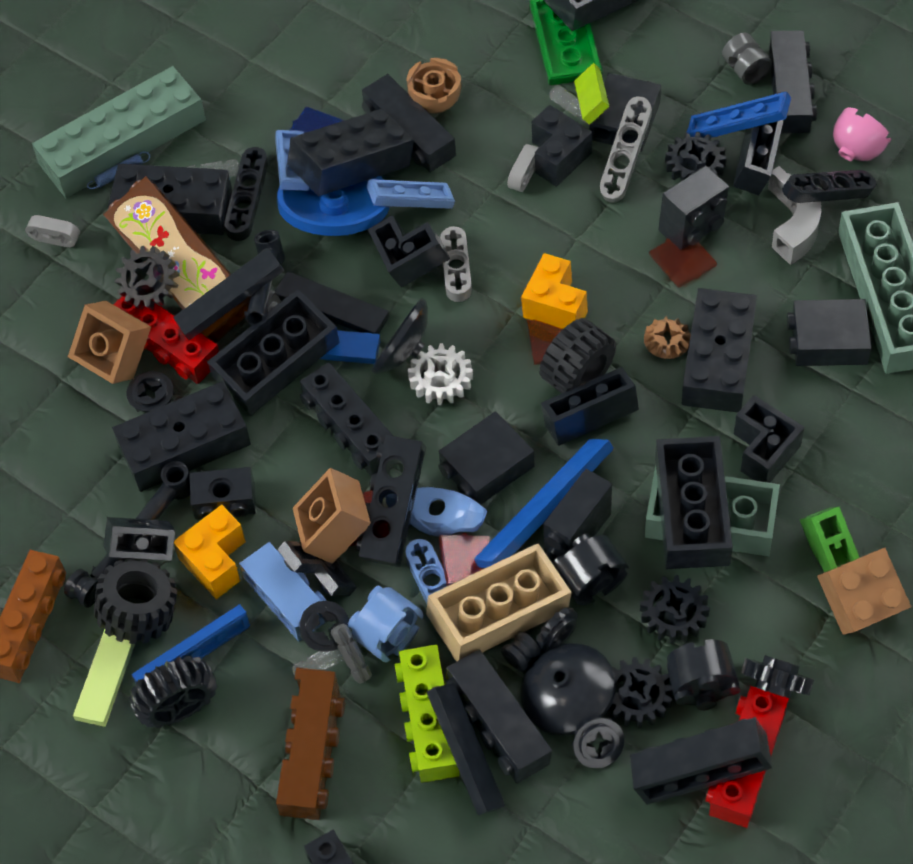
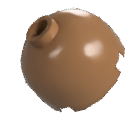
[406,58,462,113]

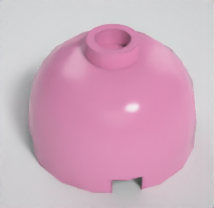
[833,108,891,161]

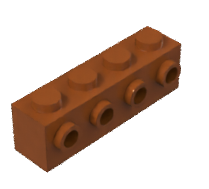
[0,550,66,683]

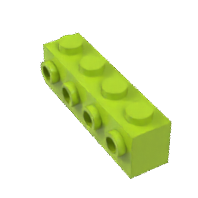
[395,644,460,783]

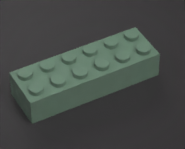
[32,66,206,198]
[838,202,913,374]

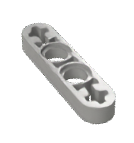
[600,96,652,203]

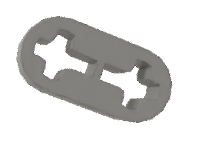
[507,144,539,192]
[25,215,80,247]

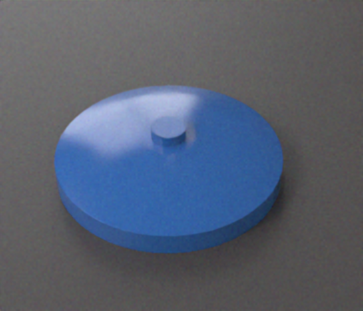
[277,176,390,236]

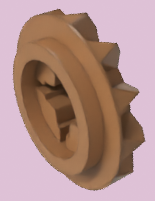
[644,316,691,359]

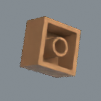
[68,301,151,384]
[293,468,371,564]
[817,548,911,635]

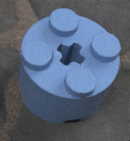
[348,586,423,662]

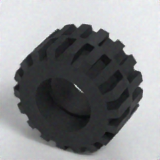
[539,318,617,393]
[94,558,177,644]

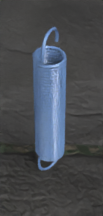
[87,152,150,189]

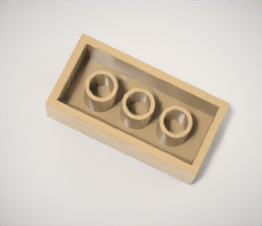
[426,543,572,662]

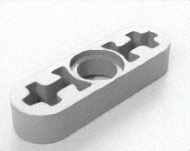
[441,226,472,302]

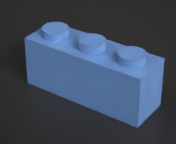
[239,542,326,642]

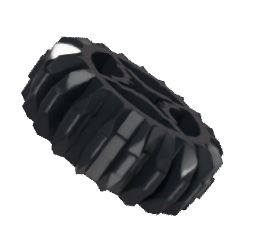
[129,656,218,728]

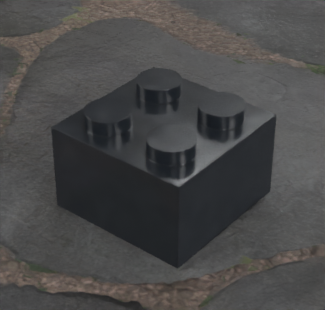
[658,166,729,251]

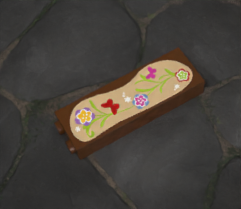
[103,176,251,343]

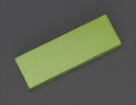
[574,63,609,124]

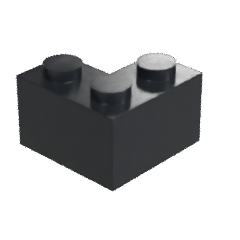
[532,104,592,187]
[368,215,450,288]
[734,395,805,483]

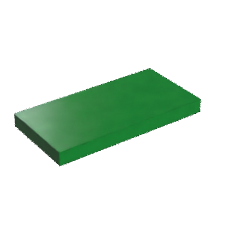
[530,0,603,86]

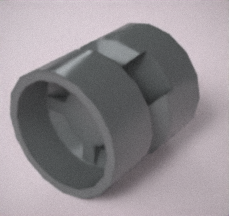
[722,32,772,85]

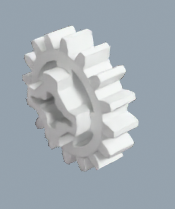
[408,343,473,405]

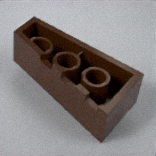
[276,667,345,820]

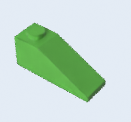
[799,507,859,572]

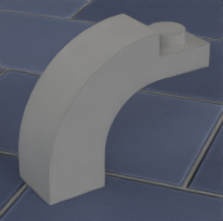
[768,166,821,265]

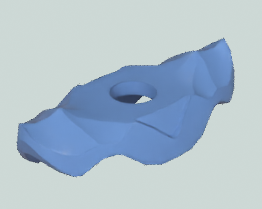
[385,487,487,537]

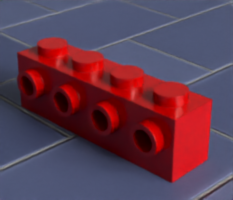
[113,296,219,384]
[705,686,789,828]

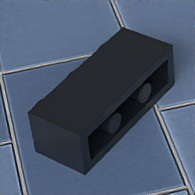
[733,120,783,196]
[541,367,639,446]

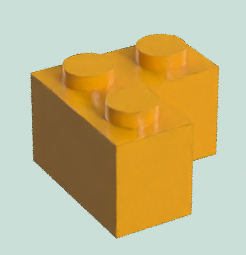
[521,253,588,329]
[174,505,246,600]

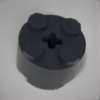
[552,534,629,605]
[667,639,740,710]

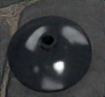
[370,298,428,374]
[521,643,616,735]

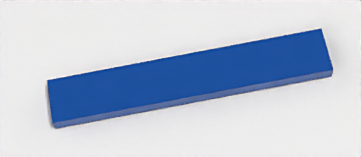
[474,439,614,568]

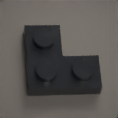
[277,541,357,596]

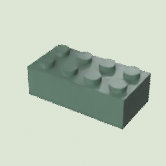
[645,466,780,557]

